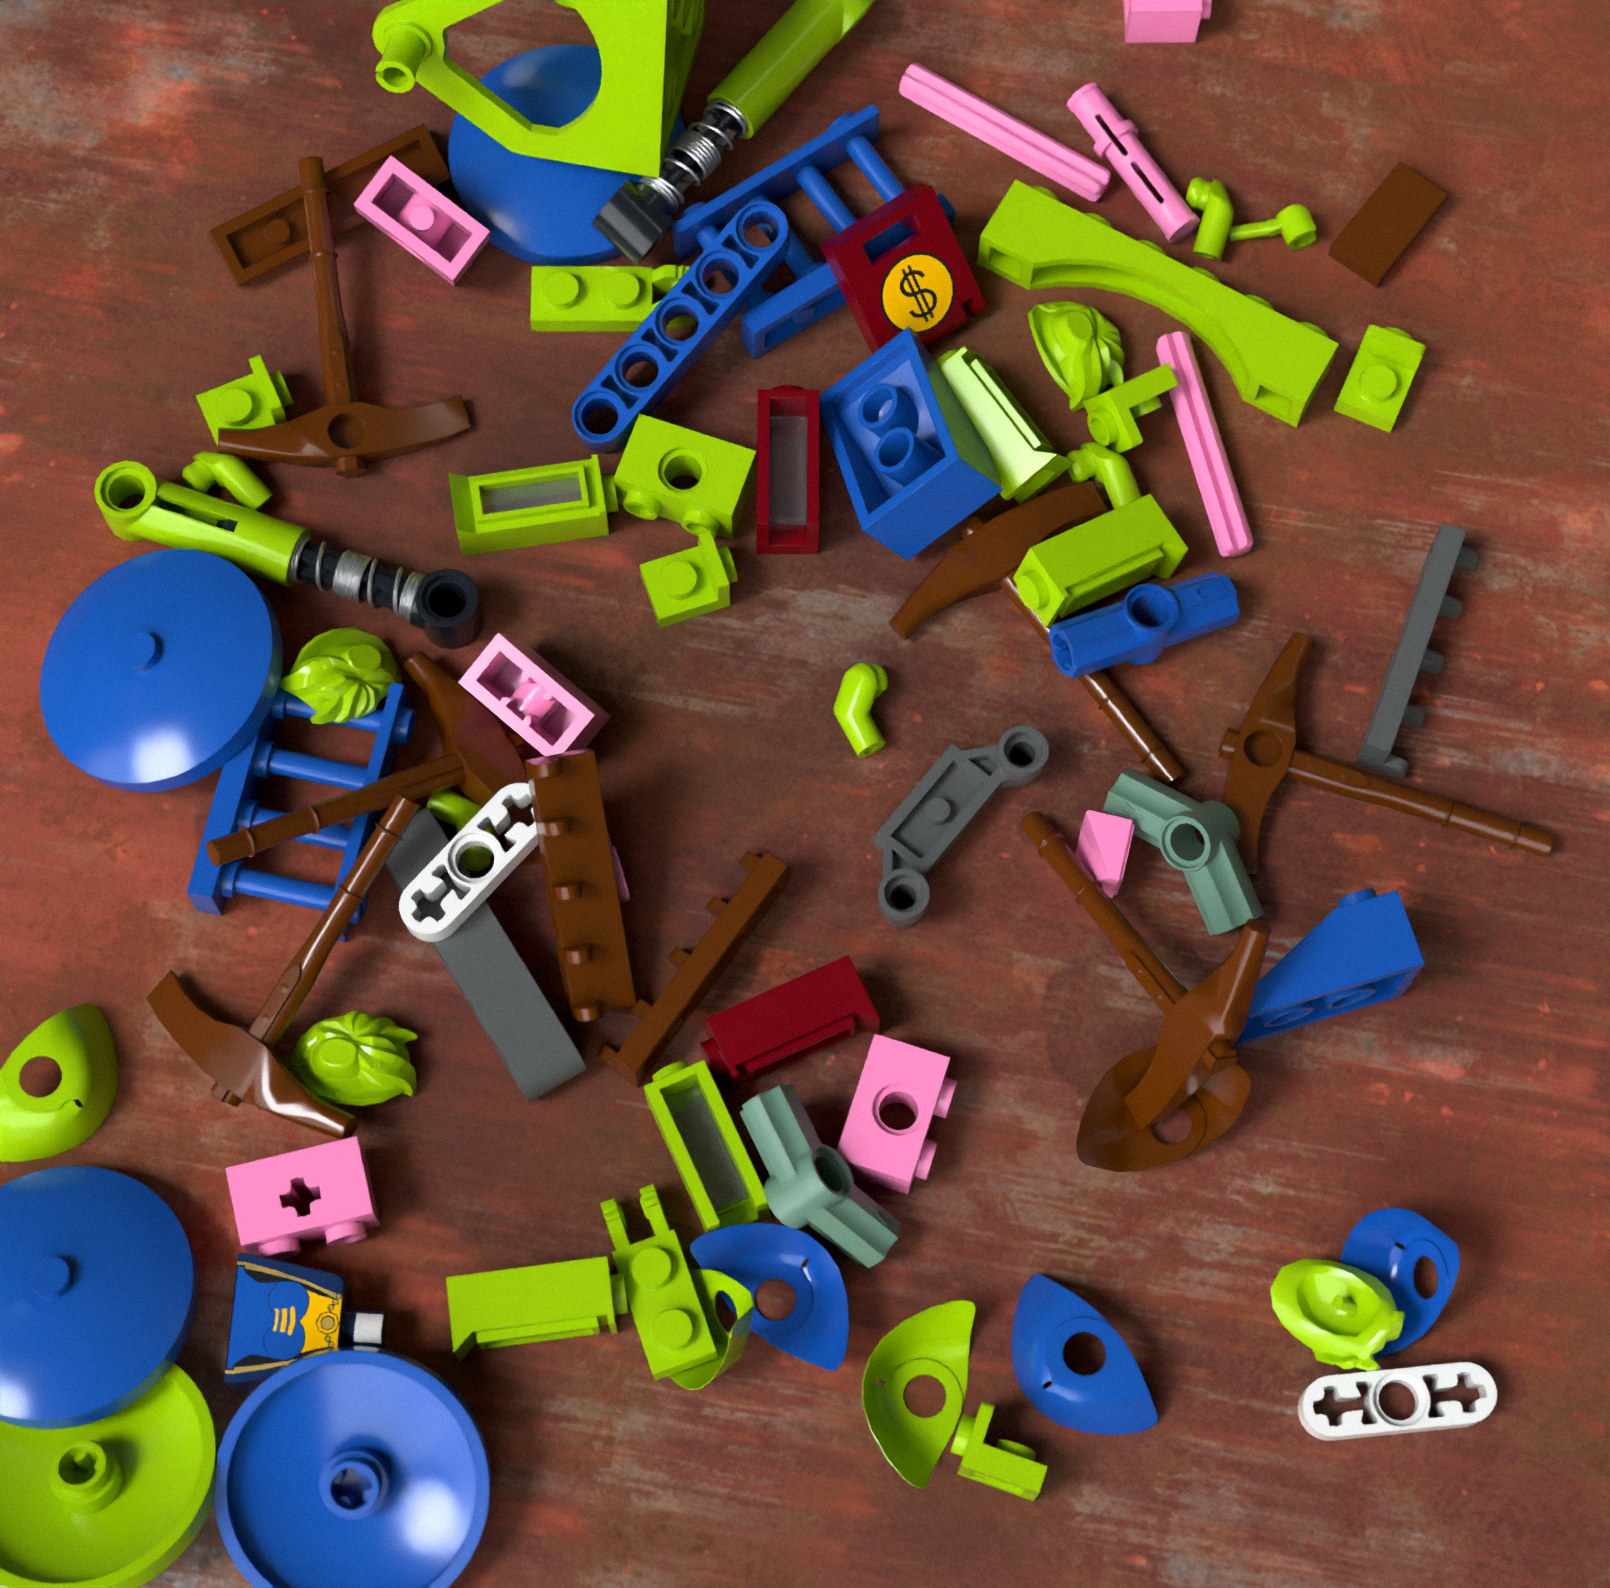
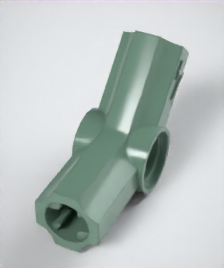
[1103,768,1264,935]
[740,1084,900,1268]

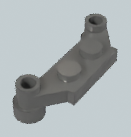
[872,725,1049,929]

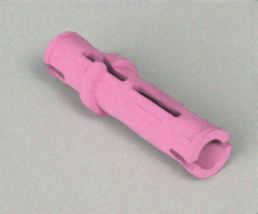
[1067,82,1201,244]

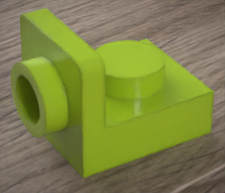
[1333,325,1426,433]
[196,355,293,447]
[1083,363,1179,454]
[639,530,738,628]
[950,1401,1048,1501]

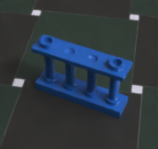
[673,104,956,360]
[187,665,416,942]

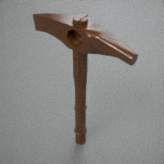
[217,156,472,479]
[889,481,1185,787]
[1218,632,1555,876]
[206,652,542,868]
[146,793,420,1140]
[1021,811,1271,1131]

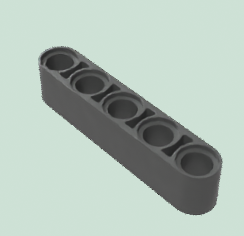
[384,807,586,1103]

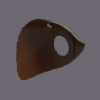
[1076,1045,1252,1172]

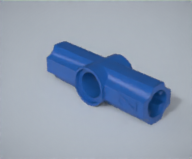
[1048,570,1240,679]

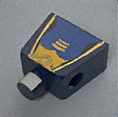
[224,1253,387,1392]

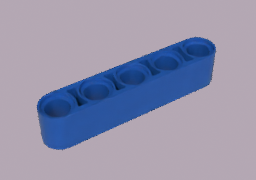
[571,201,790,454]

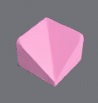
[1075,810,1135,898]

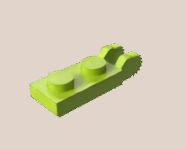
[530,265,698,332]
[600,1184,719,1381]

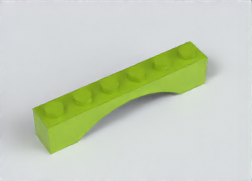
[977,179,1339,428]

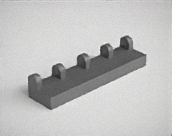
[1355,522,1480,778]

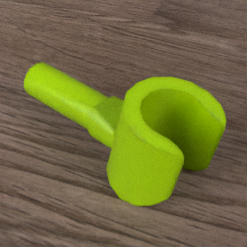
[1229,204,1317,250]

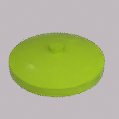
[0,1363,221,1588]

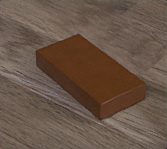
[1328,161,1449,288]

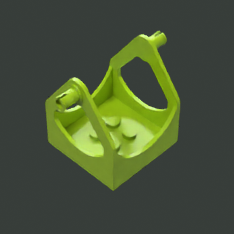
[372,0,706,178]

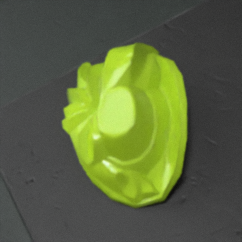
[1028,301,1125,412]
[280,627,402,724]
[291,1010,417,1106]
[1270,1258,1406,1371]

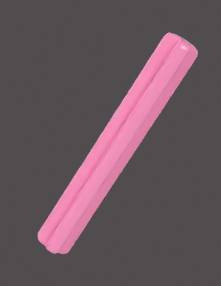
[899,63,1111,202]
[1156,331,1254,558]

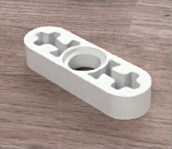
[399,783,539,942]
[1298,1362,1497,1441]

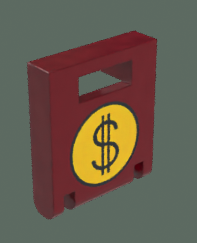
[819,182,987,354]

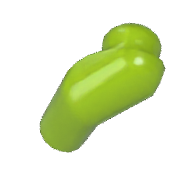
[1185,177,1234,261]
[1066,442,1142,509]
[182,451,274,511]
[834,663,888,758]
[427,788,500,871]

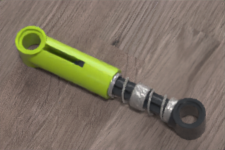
[591,0,876,266]
[94,461,484,650]

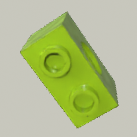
[614,413,757,540]

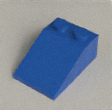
[820,326,1003,561]
[1233,889,1425,1047]

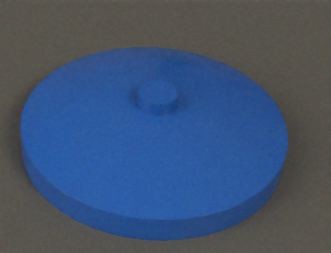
[448,45,685,266]
[40,549,283,793]
[0,1166,199,1429]
[214,1346,492,1588]

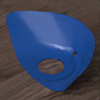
[1340,1208,1461,1360]
[690,1222,849,1371]
[1011,1274,1158,1435]

